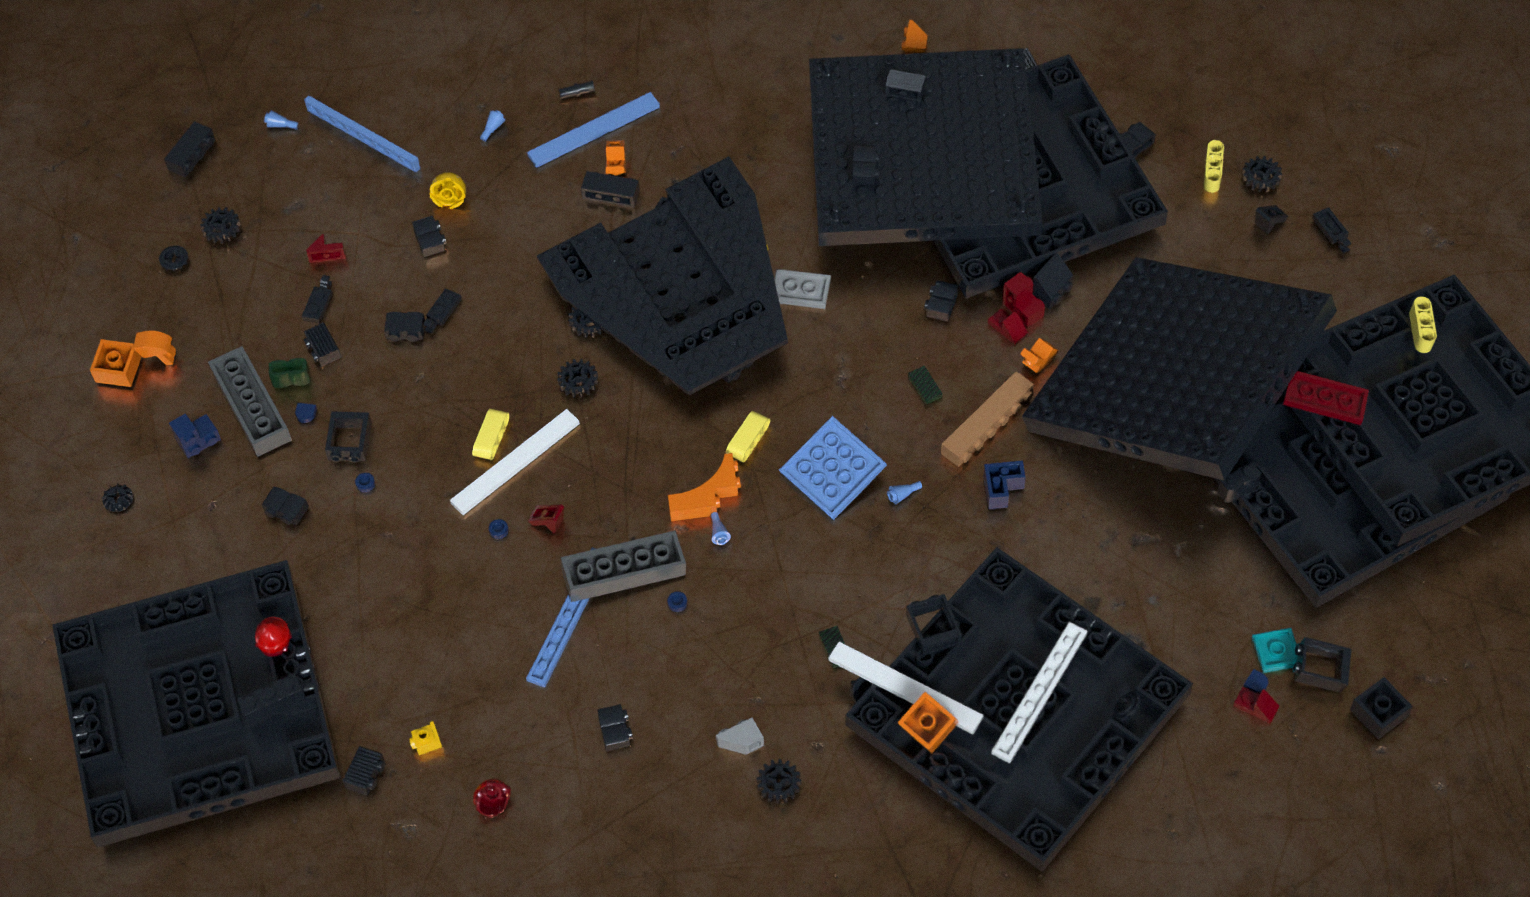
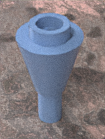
[264,110,298,129]
[480,110,505,141]
[887,481,922,504]
[711,512,731,545]

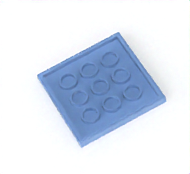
[779,416,887,520]

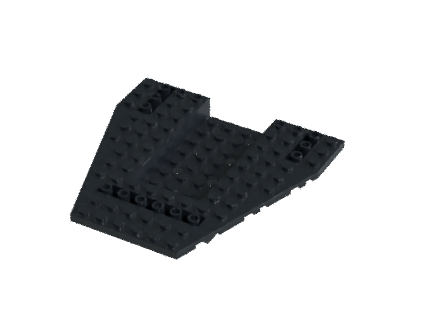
[536,156,788,395]

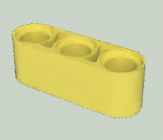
[1203,140,1224,193]
[1409,296,1437,353]
[472,408,509,460]
[726,411,770,462]

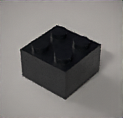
[1350,677,1413,739]

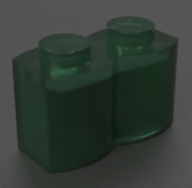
[269,358,310,388]

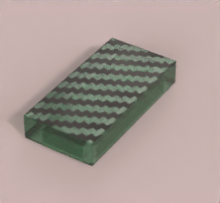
[908,366,943,404]
[819,626,846,668]

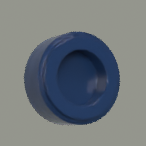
[355,473,375,492]
[489,519,509,539]
[667,591,687,612]

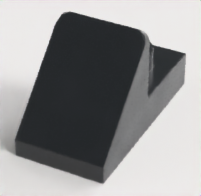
[1255,205,1289,234]

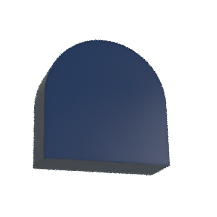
[295,403,317,423]
[1243,669,1268,693]

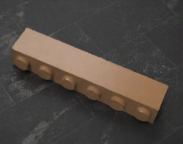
[941,371,1034,467]

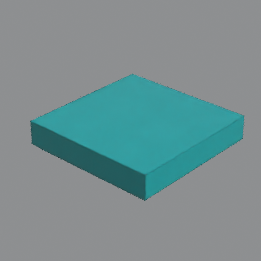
[1252,628,1297,673]

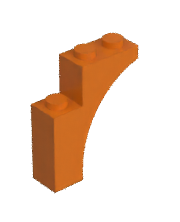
[668,453,741,521]

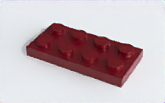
[1283,371,1369,425]

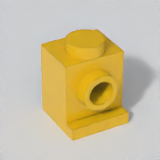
[409,722,442,755]

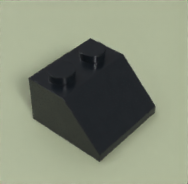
[1033,253,1073,309]

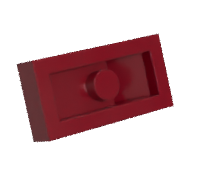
[306,234,346,263]
[988,308,1028,345]
[528,504,564,534]
[1233,687,1279,724]

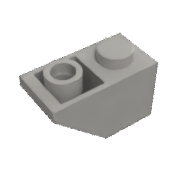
[716,718,764,755]

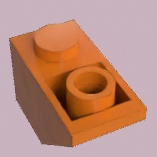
[901,20,928,54]

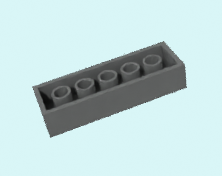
[208,346,292,457]
[561,531,686,602]

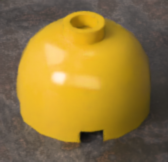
[429,172,466,209]

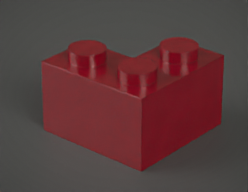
[1002,272,1045,328]

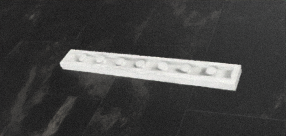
[450,409,580,515]
[992,622,1087,763]
[829,642,983,734]

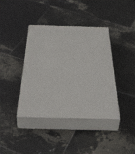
[774,269,831,309]

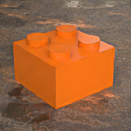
[90,339,142,387]
[898,692,959,754]

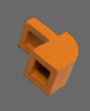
[606,140,626,175]
[133,331,176,365]
[1020,338,1059,373]

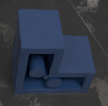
[169,413,221,458]
[983,460,1026,509]

